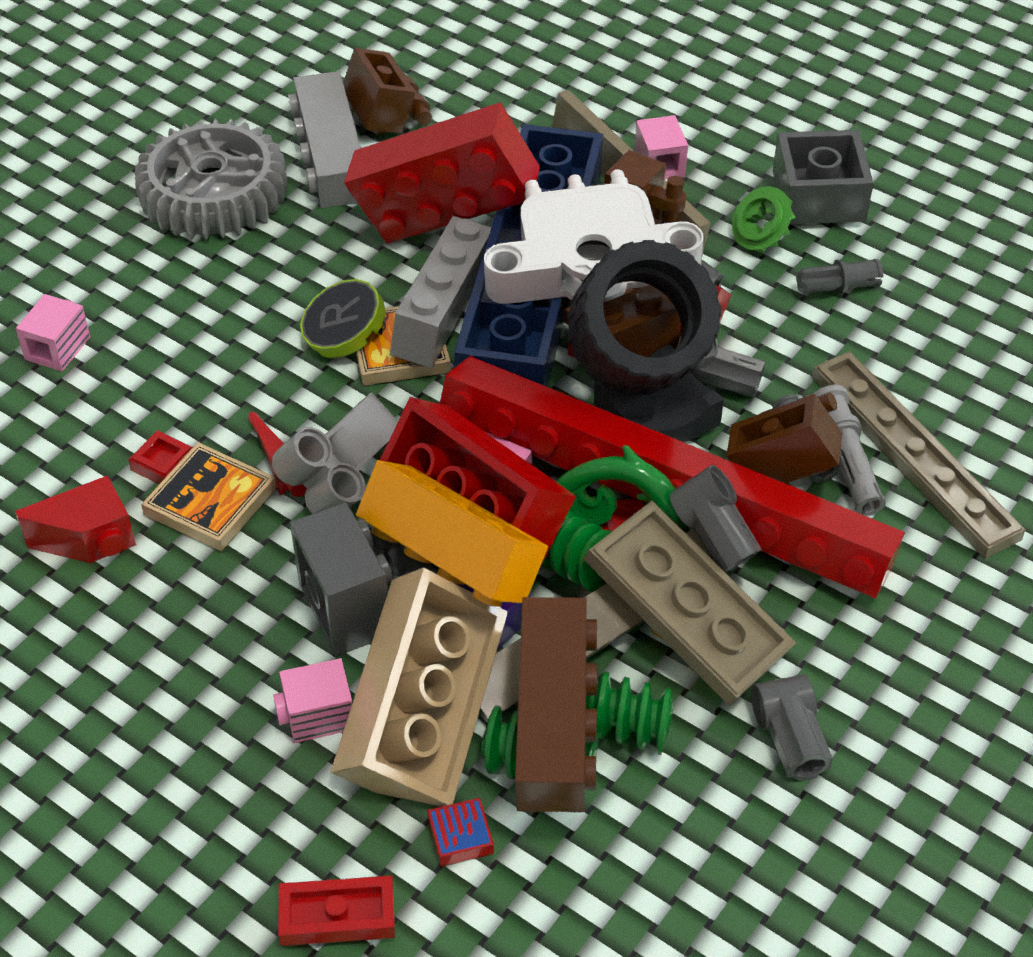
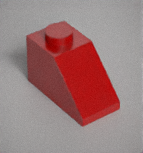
[15,475,136,563]

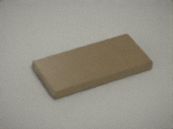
[583,501,796,706]

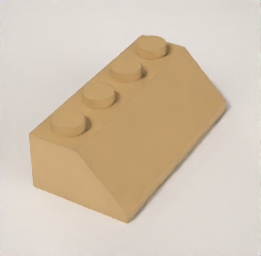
[330,568,508,807]

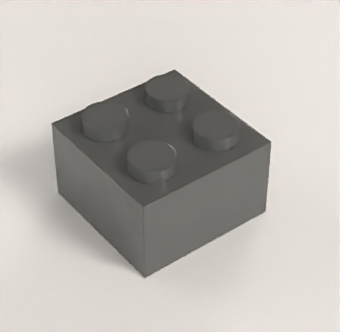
[772,130,874,224]
[290,502,393,657]

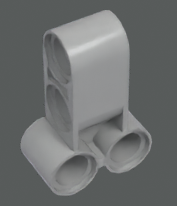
[272,392,398,514]

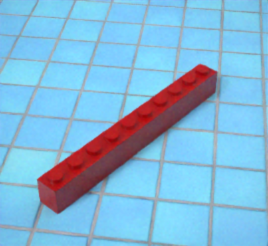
[439,356,906,599]

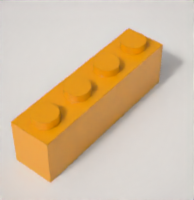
[356,460,548,607]

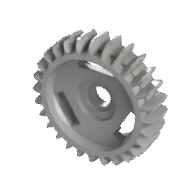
[135,118,287,241]

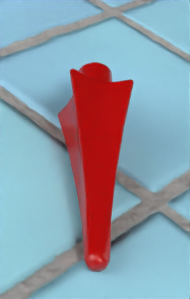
[248,412,307,497]

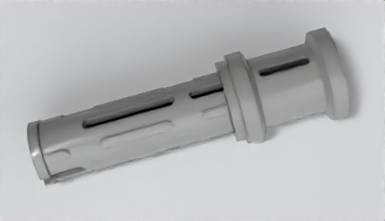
[813,385,886,516]

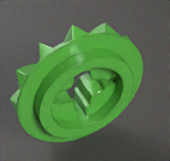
[732,186,796,253]

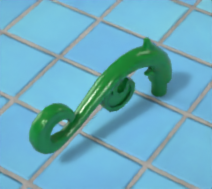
[556,445,682,530]

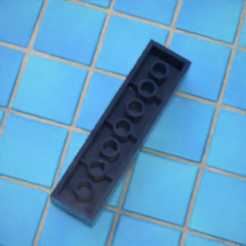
[454,124,603,387]

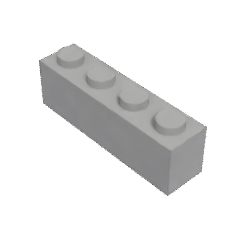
[288,71,361,208]
[390,216,491,368]

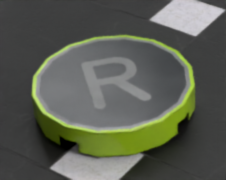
[300,279,386,358]

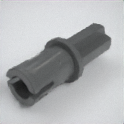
[796,259,884,294]

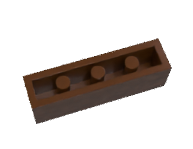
[515,597,597,812]

